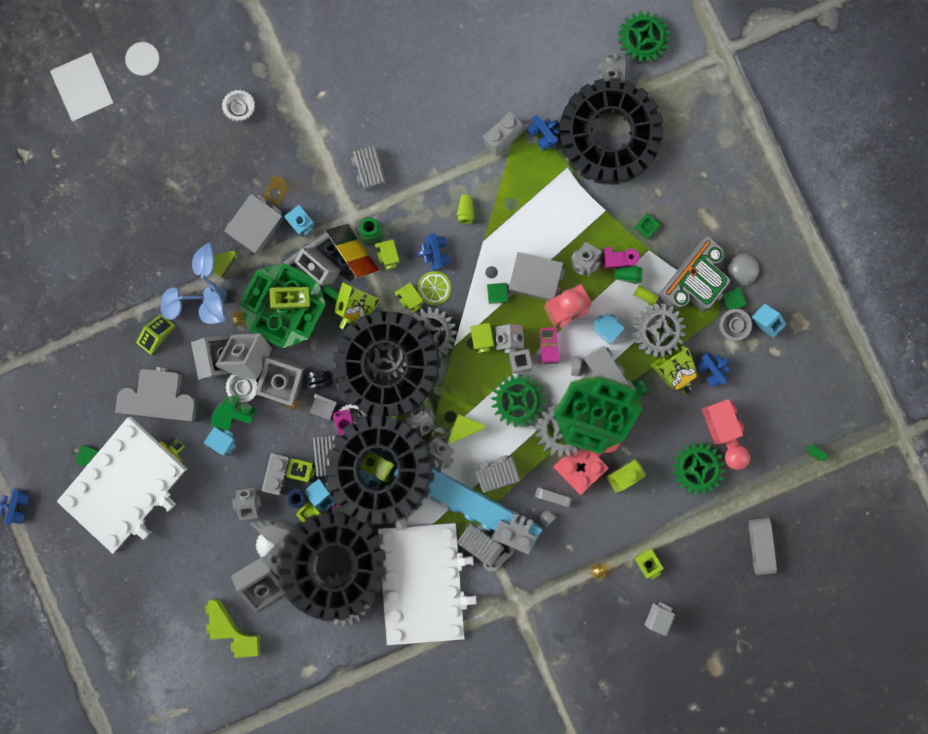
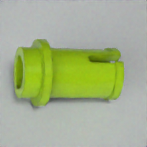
[633,285,659,306]

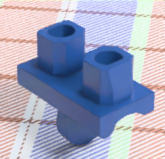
[526,115,560,151]
[417,233,450,271]
[696,352,730,388]
[0,488,29,525]

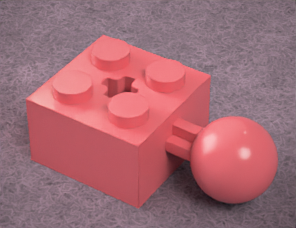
[544,284,592,328]
[701,399,750,470]
[553,443,620,495]

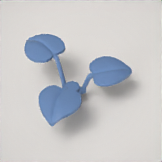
[160,243,227,324]

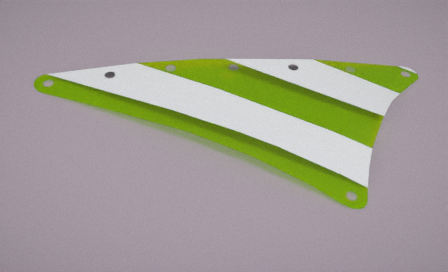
[406,123,721,540]

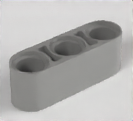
[749,518,777,576]

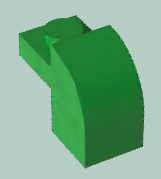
[211,395,257,431]

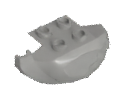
[249,520,323,585]

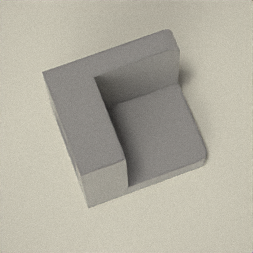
[310,394,338,421]

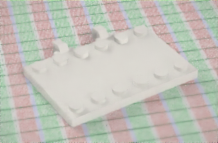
[57,417,187,554]
[378,523,476,645]

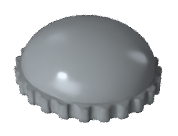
[726,253,760,286]
[719,309,753,341]

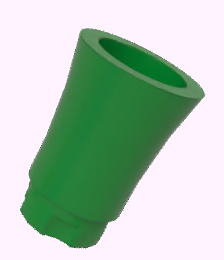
[358,217,385,246]

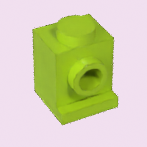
[375,239,400,270]
[394,282,423,314]
[633,548,664,580]

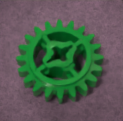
[618,11,670,64]
[491,374,545,428]
[671,442,725,495]

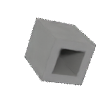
[508,349,533,374]

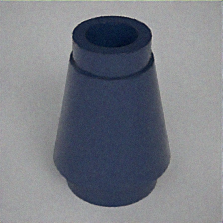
[287,489,306,509]

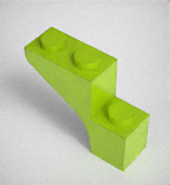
[205,598,261,658]

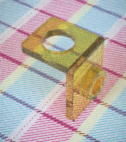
[262,174,289,206]

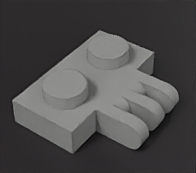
[492,512,536,554]

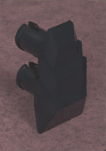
[322,240,355,282]

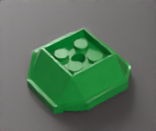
[239,263,326,349]
[554,375,642,454]

